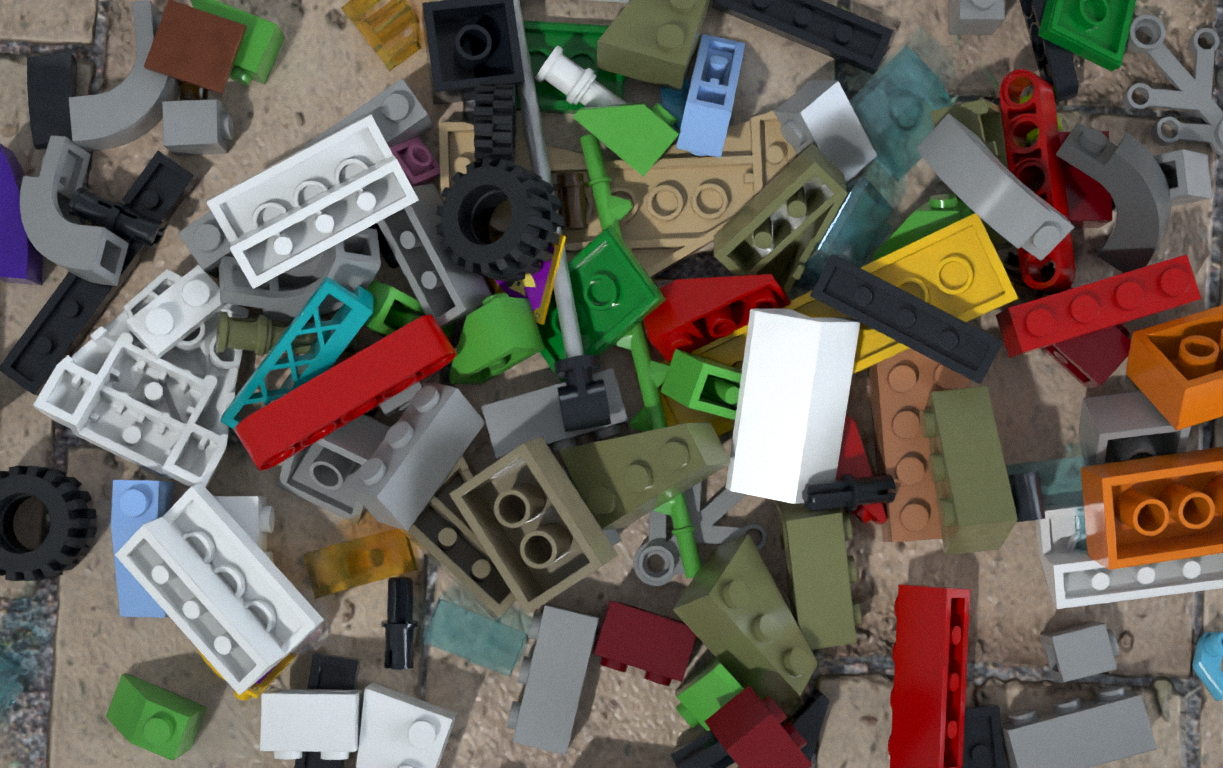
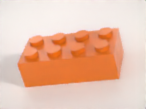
[1126,305,1223,431]
[1080,446,1223,570]

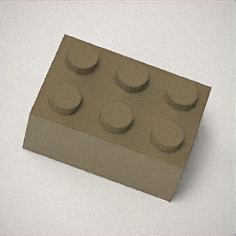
[449,436,618,615]

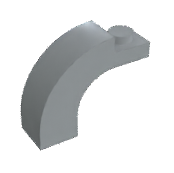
[69,0,182,151]
[916,113,1074,261]
[20,135,129,286]
[219,228,381,321]

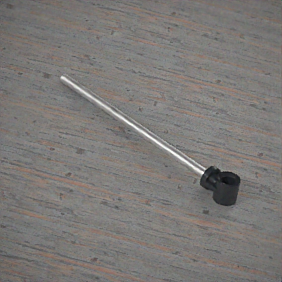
[513,0,611,432]

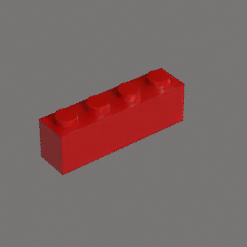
[995,254,1202,358]
[888,584,970,768]

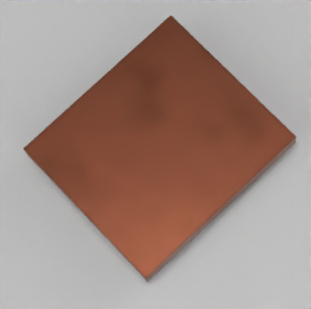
[144,0,247,95]

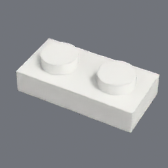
[126,265,227,360]

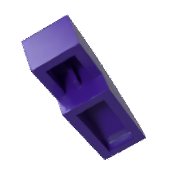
[0,144,43,286]

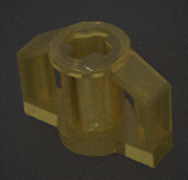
[341,0,421,72]

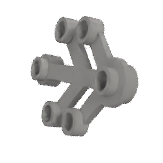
[1122,14,1223,157]
[633,481,767,586]

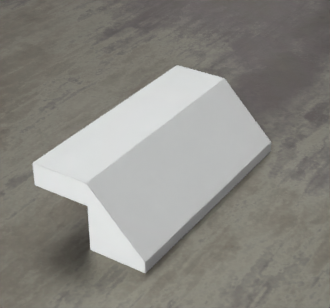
[206,114,419,289]
[725,309,860,504]
[115,483,324,695]
[1035,501,1223,609]

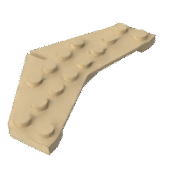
[439,110,797,279]

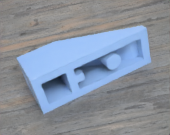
[676,34,745,158]
[111,480,174,618]

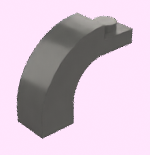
[1056,122,1171,273]

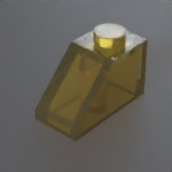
[303,528,418,599]

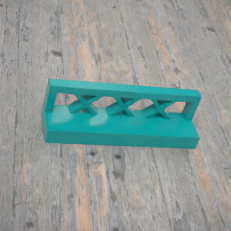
[220,276,373,430]

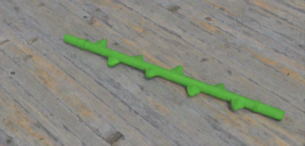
[580,134,702,579]

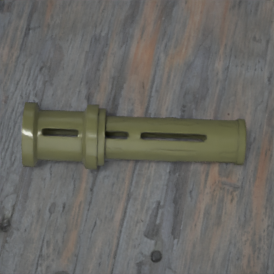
[216,311,358,358]

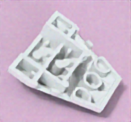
[33,269,249,487]

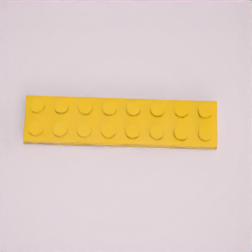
[659,213,1019,436]

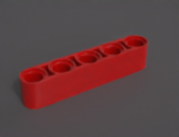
[999,69,1076,294]
[234,314,457,471]

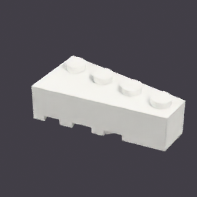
[356,683,457,768]

